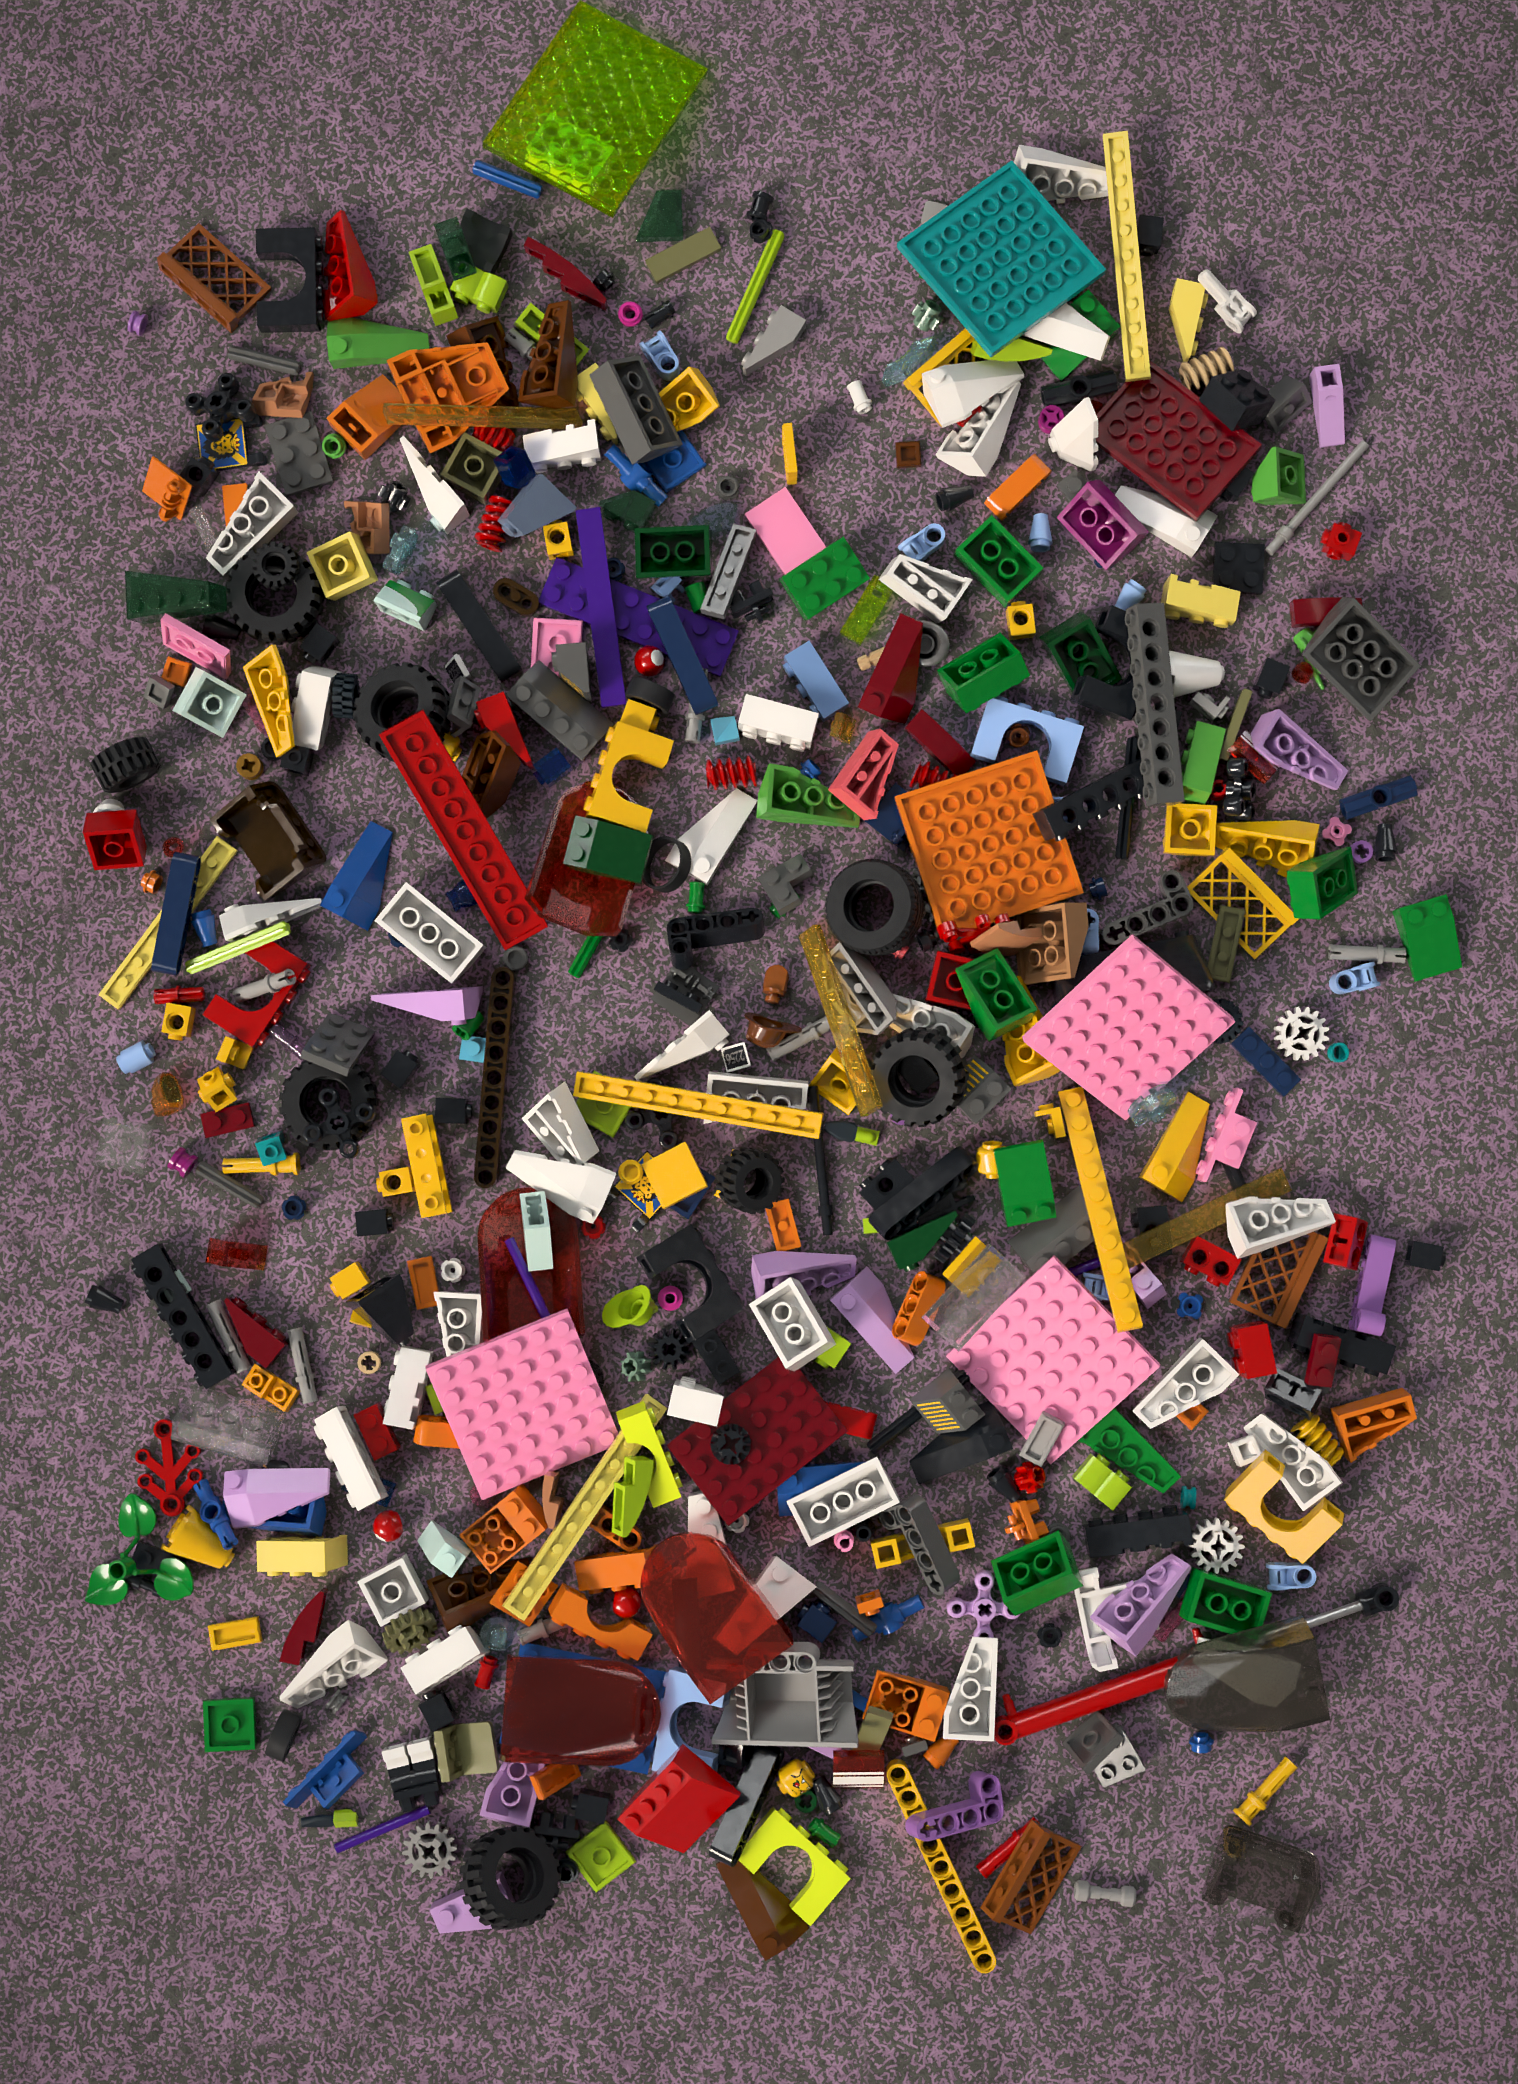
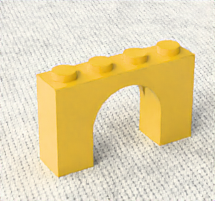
[583,721,674,833]
[1224,1449,1344,1564]

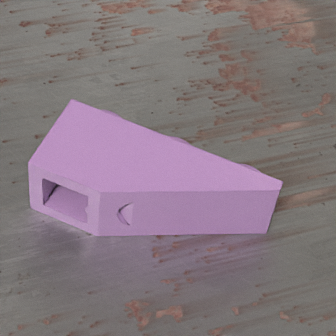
[1309,364,1345,448]
[1120,1235,1167,1309]

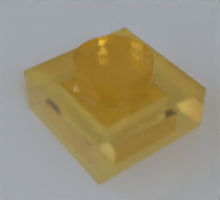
[829,712,856,744]

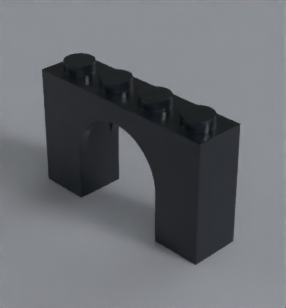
[256,227,324,333]
[1070,605,1150,722]
[636,1224,744,1343]

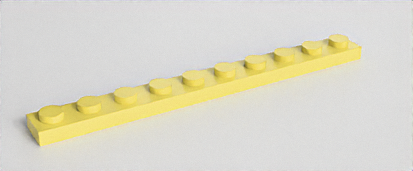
[1103,131,1151,382]
[502,1394,667,1621]

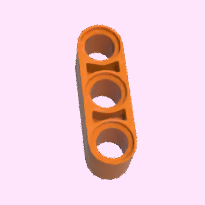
[984,453,1052,521]
[892,1271,945,1346]
[413,1415,460,1449]
[589,1504,642,1551]

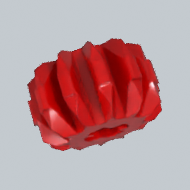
[472,417,516,454]

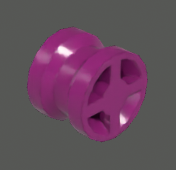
[1038,405,1064,434]
[167,1147,198,1178]

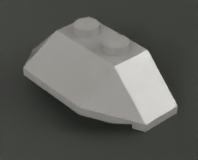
[824,942,896,1035]

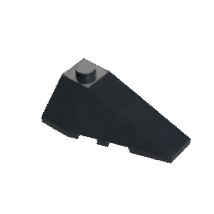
[909,1401,1013,1484]

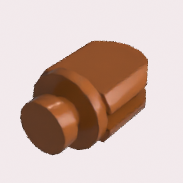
[762,965,789,1004]

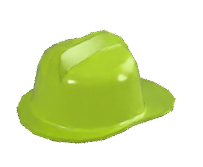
[602,1285,658,1328]

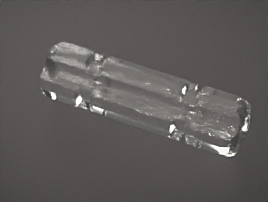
[189,505,217,552]

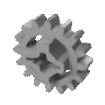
[402,1820,458,1879]

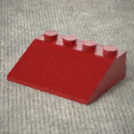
[617,1744,741,1853]

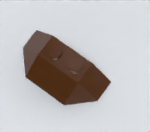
[462,730,521,818]

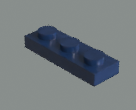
[1230,1026,1301,1097]

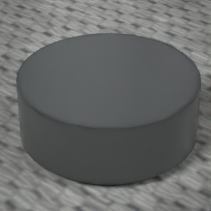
[503,946,528,971]

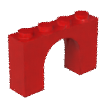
[202,941,311,1048]

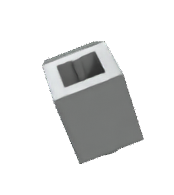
[741,305,806,376]

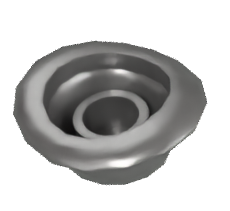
[919,620,950,667]

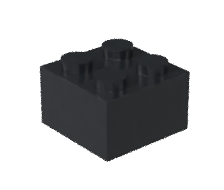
[1199,369,1276,431]

